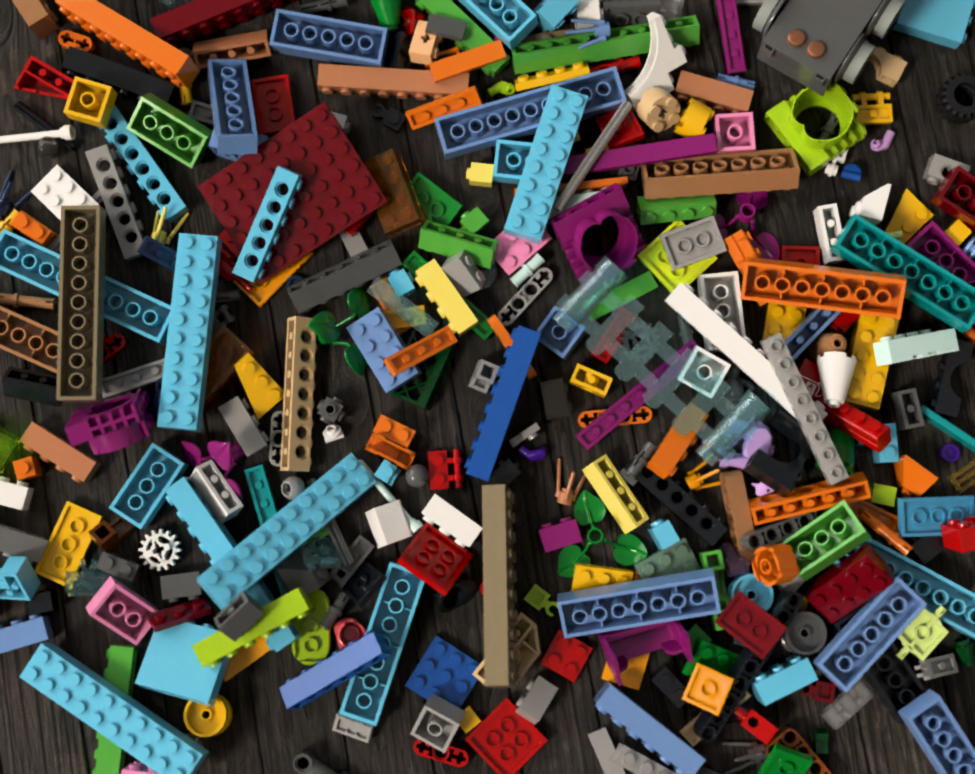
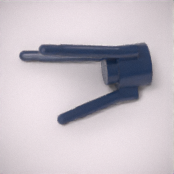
[0,170,33,217]

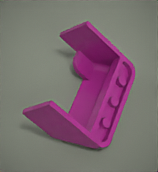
[598,620,694,686]

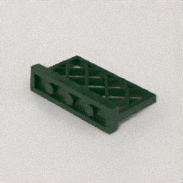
[388,325,459,411]

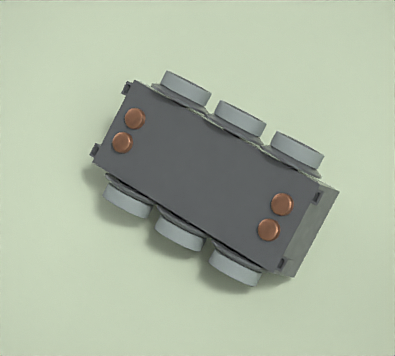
[752,0,906,96]

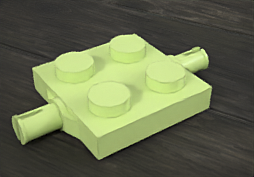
[896,605,949,661]

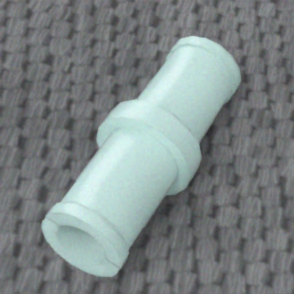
[510,253,545,288]

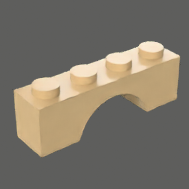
[865,39,908,88]

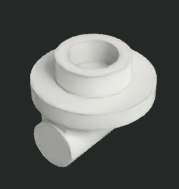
[323,424,344,443]

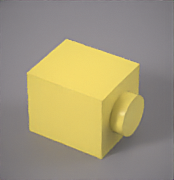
[466,162,494,188]

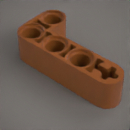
[764,726,832,774]

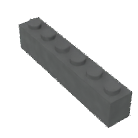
[286,239,402,314]

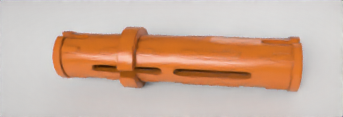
[858,509,913,556]

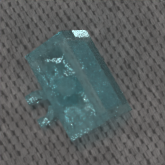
[65,559,110,596]

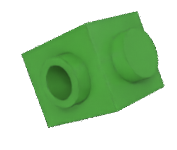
[460,207,490,234]

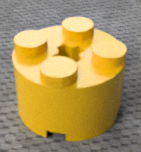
[673,98,715,138]

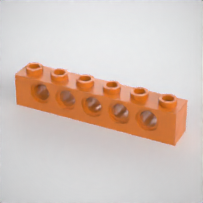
[748,471,871,526]

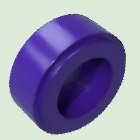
[939,443,960,463]

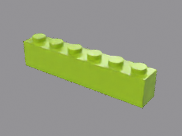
[192,587,313,668]

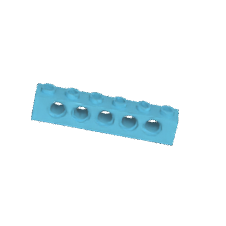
[232,166,303,282]

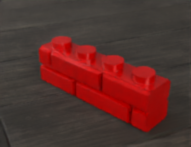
[818,395,891,453]

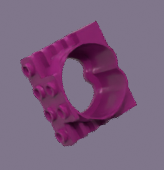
[548,183,646,282]
[64,387,155,455]

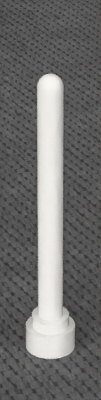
[0,124,76,144]

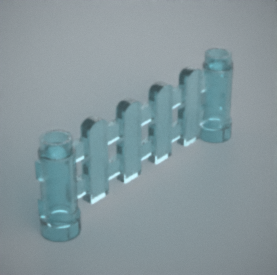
[552,256,772,467]

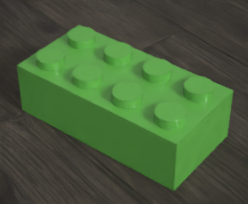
[126,92,213,169]
[781,500,871,581]

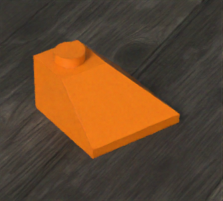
[893,455,938,497]

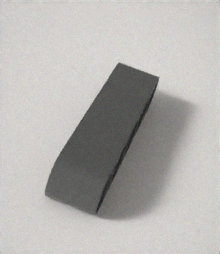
[740,508,829,551]

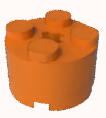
[752,543,800,587]

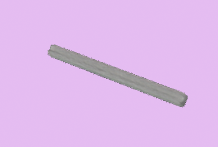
[553,100,632,212]

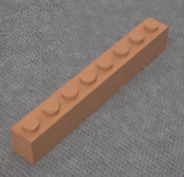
[317,64,470,100]

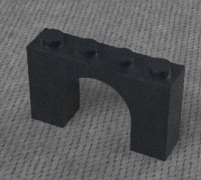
[743,406,813,496]

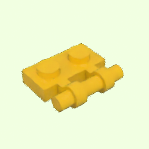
[851,91,893,125]

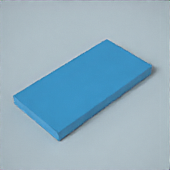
[897,495,975,537]

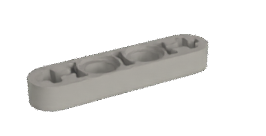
[497,267,553,327]

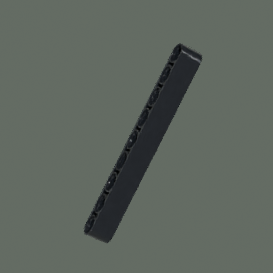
[693,587,803,743]

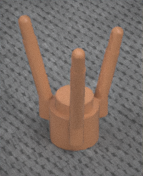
[555,458,586,506]

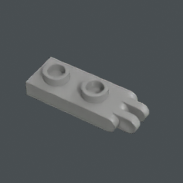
[914,653,959,681]

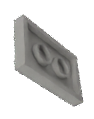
[659,215,727,272]

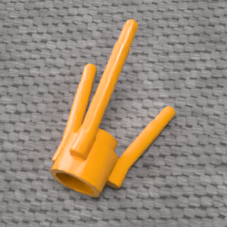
[684,451,720,492]

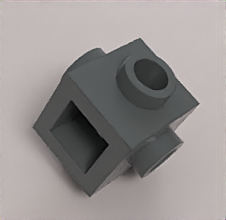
[317,396,346,425]

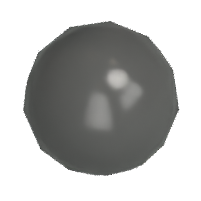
[405,464,429,488]

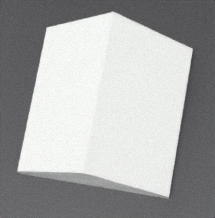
[365,499,413,549]

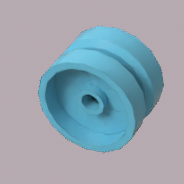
[727,573,774,612]

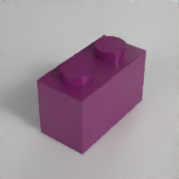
[538,516,582,553]

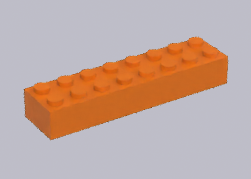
[54,0,201,89]
[740,257,907,319]

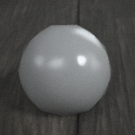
[281,476,306,500]

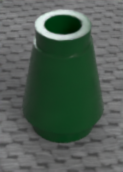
[953,636,975,667]

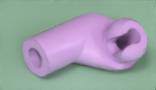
[870,130,895,152]

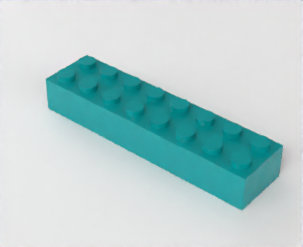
[829,214,975,333]

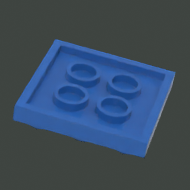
[405,635,480,708]

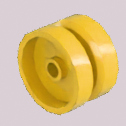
[184,694,232,737]

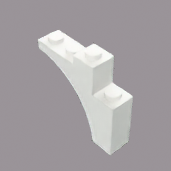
[624,12,687,112]

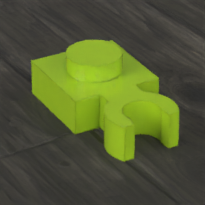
[524,584,558,616]

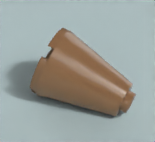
[807,330,847,365]

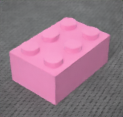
[85,576,159,646]

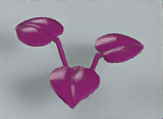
[700,191,780,260]
[180,440,245,505]

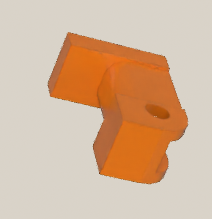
[364,432,417,471]

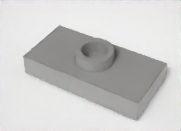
[332,711,374,744]

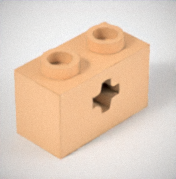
[409,20,443,65]

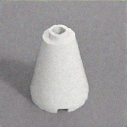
[817,351,857,408]

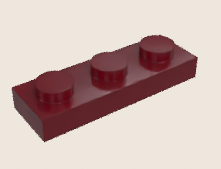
[148,597,212,632]

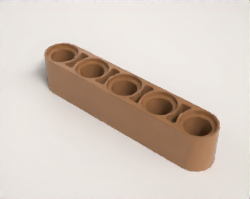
[719,469,756,566]

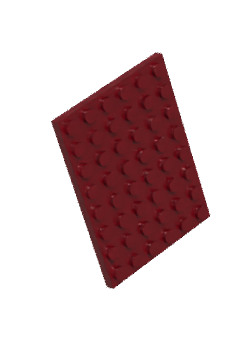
[197,102,389,284]

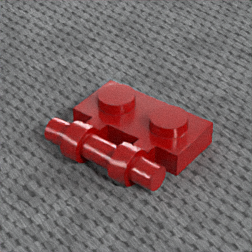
[428,449,464,490]

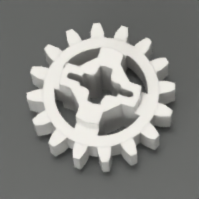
[138,529,182,571]

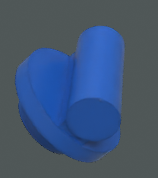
[841,164,862,182]

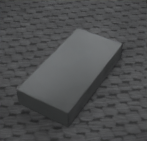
[425,13,467,42]

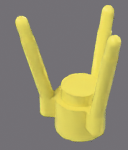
[150,207,190,245]

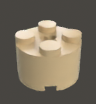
[636,87,680,132]

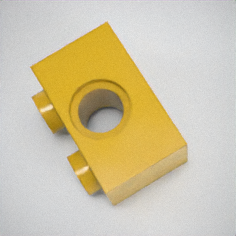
[569,363,613,398]

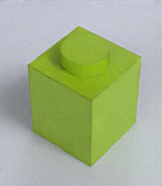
[866,483,897,507]

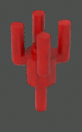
[218,246,254,293]

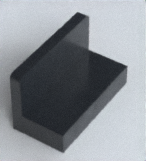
[383,31,413,69]

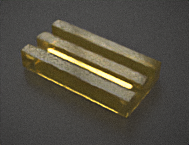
[948,460,975,494]

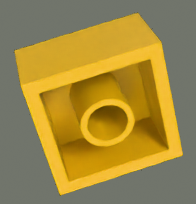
[63,76,118,129]

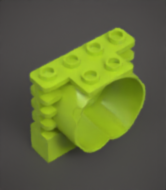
[764,82,867,177]

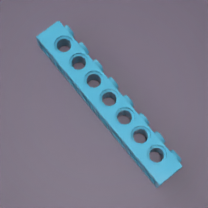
[98,104,190,223]

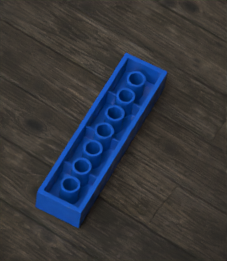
[464,325,542,481]

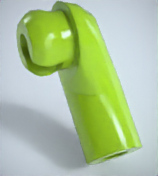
[487,81,516,97]

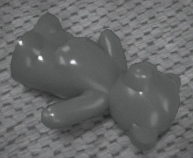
[714,359,755,411]

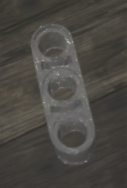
[820,677,876,730]

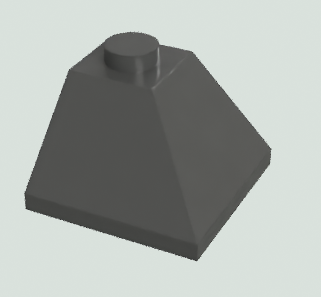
[274,550,332,596]

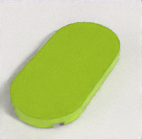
[291,589,331,666]

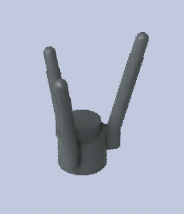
[721,741,767,774]

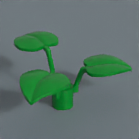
[307,288,371,376]
[558,490,648,578]

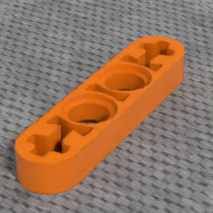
[486,314,537,380]
[577,406,652,428]

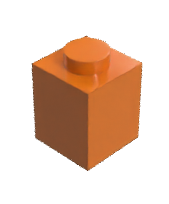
[12,456,43,481]

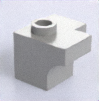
[468,359,500,394]

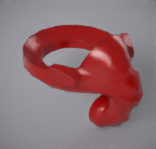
[401,7,424,35]

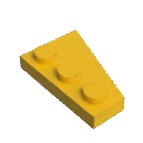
[234,352,284,420]

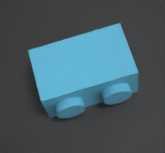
[647,518,680,550]

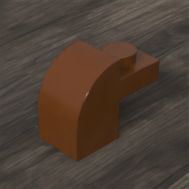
[89,515,135,552]

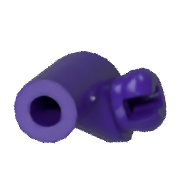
[518,444,548,461]

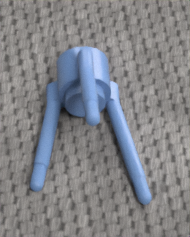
[565,18,610,49]

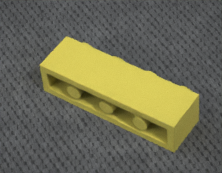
[415,259,478,337]
[582,454,650,534]

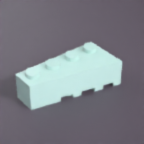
[873,328,959,366]

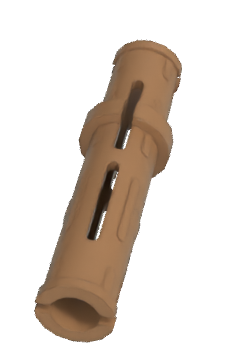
[0,292,57,310]

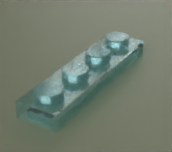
[366,276,439,337]

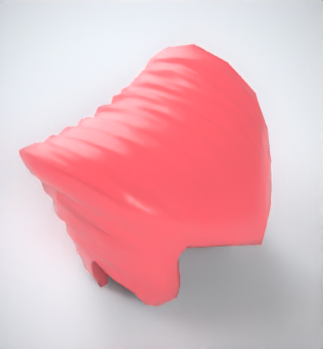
[333,617,367,650]

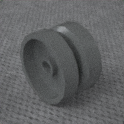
[779,612,827,655]

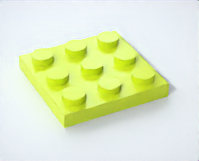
[637,221,718,293]

